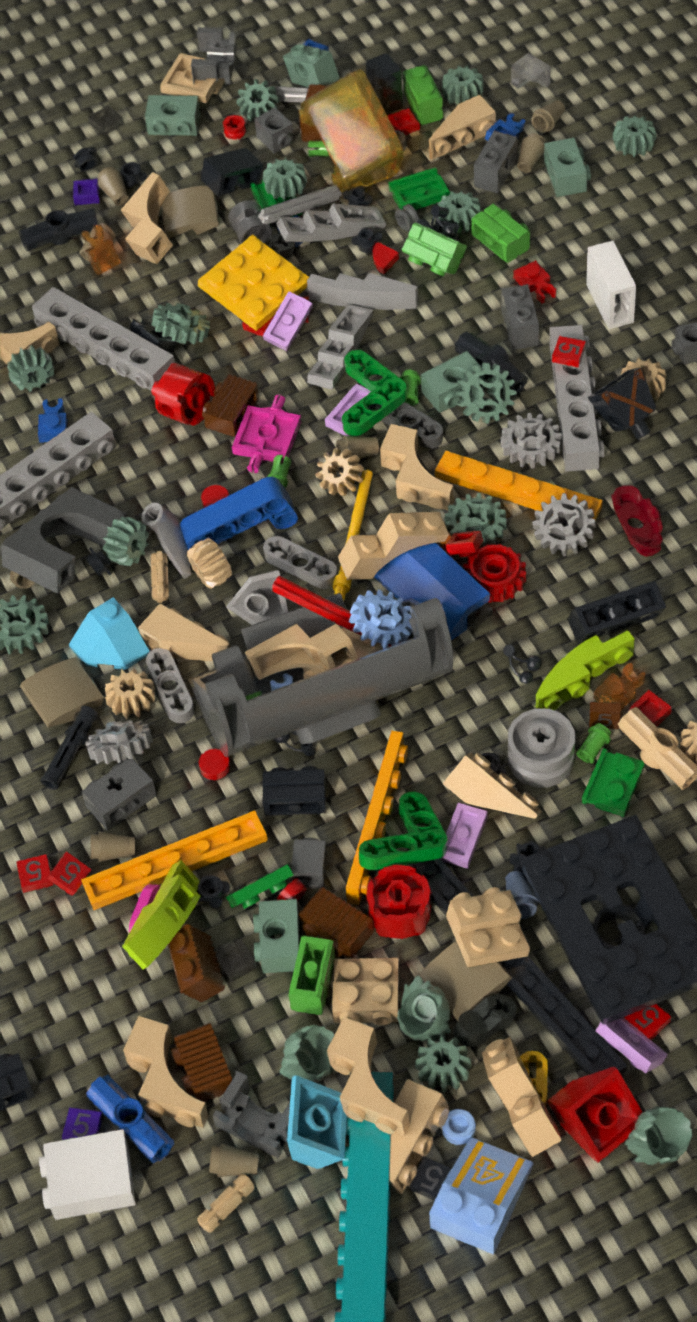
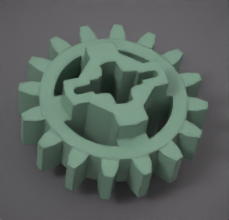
[151,303,210,344]
[455,362,517,423]
[445,493,507,548]
[0,595,49,654]

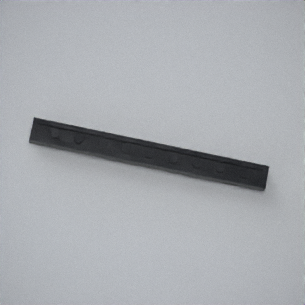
[406,849,627,1075]

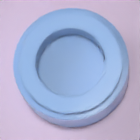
[442,1109,476,1145]

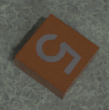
[589,702,621,729]

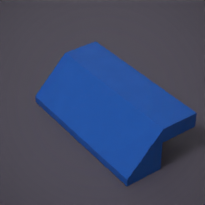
[374,543,490,640]

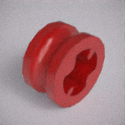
[223,115,246,140]

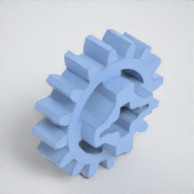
[349,589,412,649]

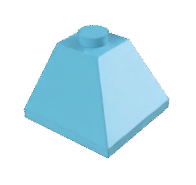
[287,1075,347,1169]

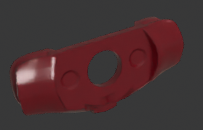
[611,485,663,557]

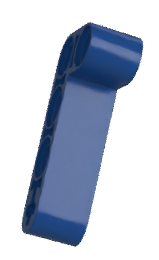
[180,477,298,550]

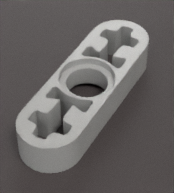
[263,536,337,589]
[146,648,194,723]

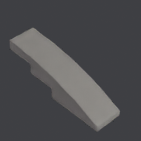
[276,204,386,242]
[307,273,418,310]
[307,304,373,390]

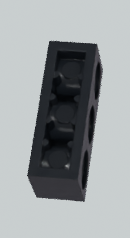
[567,581,666,645]

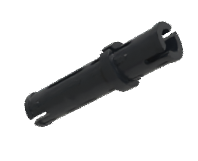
[40,706,98,790]

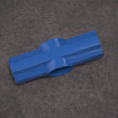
[86,1074,174,1163]

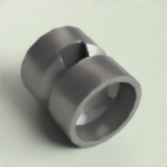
[228,201,273,244]

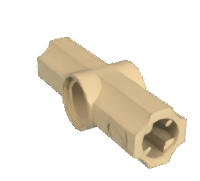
[617,707,697,790]

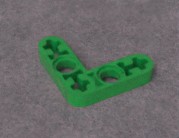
[342,350,407,436]
[358,792,448,870]

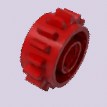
[463,544,526,603]

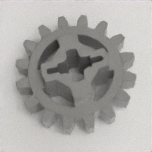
[501,413,562,468]
[532,493,596,556]
[85,720,153,764]

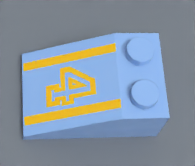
[429,1137,533,1255]

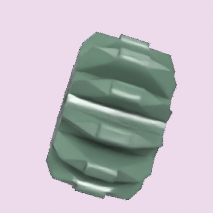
[442,65,484,105]
[236,78,279,122]
[613,115,656,157]
[263,157,307,200]
[438,190,481,233]
[7,345,54,392]
[103,516,149,566]
[415,1034,472,1094]

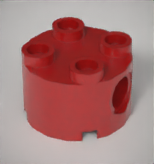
[151,362,215,426]
[366,864,431,939]

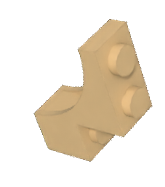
[121,172,173,264]
[0,322,60,364]
[380,424,454,510]
[338,512,449,580]
[245,624,358,680]
[123,1016,208,1128]
[327,1017,410,1136]
[482,1037,562,1157]

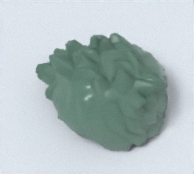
[397,976,451,1041]
[279,1025,334,1082]
[625,1107,693,1165]

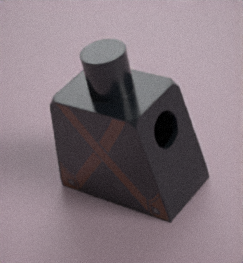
[588,367,656,439]

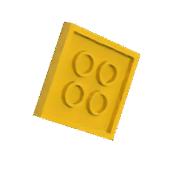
[198,234,309,331]

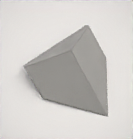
[226,570,288,625]

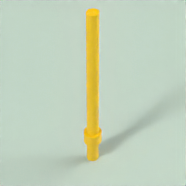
[333,470,373,602]

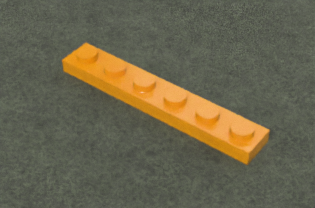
[435,451,603,521]
[346,730,408,905]
[81,811,268,910]

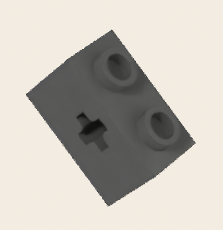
[474,131,518,193]
[501,284,539,350]
[82,759,156,831]

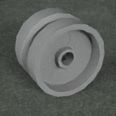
[508,708,575,788]

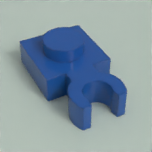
[485,113,526,141]
[38,398,68,442]

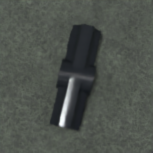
[18,208,98,252]
[455,331,528,396]

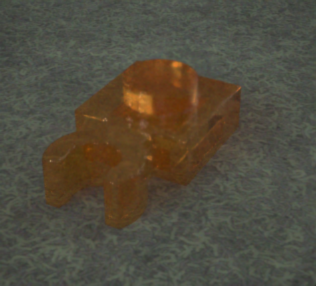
[82,224,121,275]
[593,663,646,710]

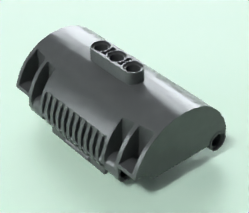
[192,593,453,757]

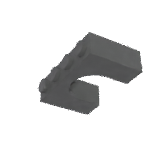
[1,487,127,594]

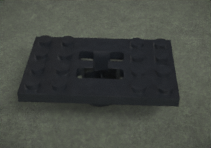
[520,815,697,1025]

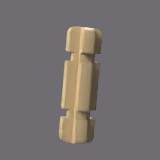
[150,551,169,603]
[197,1174,255,1233]

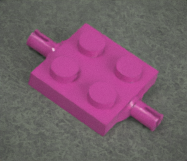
[232,395,301,473]

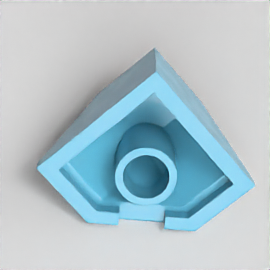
[69,597,150,670]

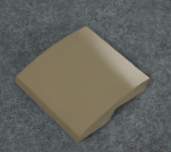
[161,186,220,239]
[20,657,104,728]
[419,941,512,1021]

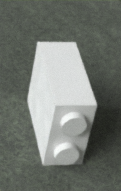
[586,241,636,329]
[39,1129,136,1220]

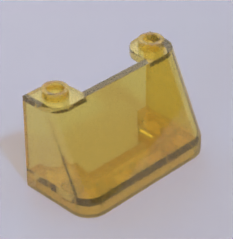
[299,69,403,194]

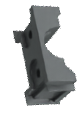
[191,26,237,85]
[213,1071,290,1158]

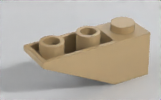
[429,95,496,160]
[138,604,230,661]
[443,752,542,819]
[390,1079,449,1195]

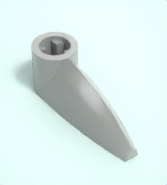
[142,503,191,579]

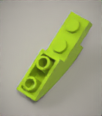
[536,630,635,711]
[122,860,201,969]

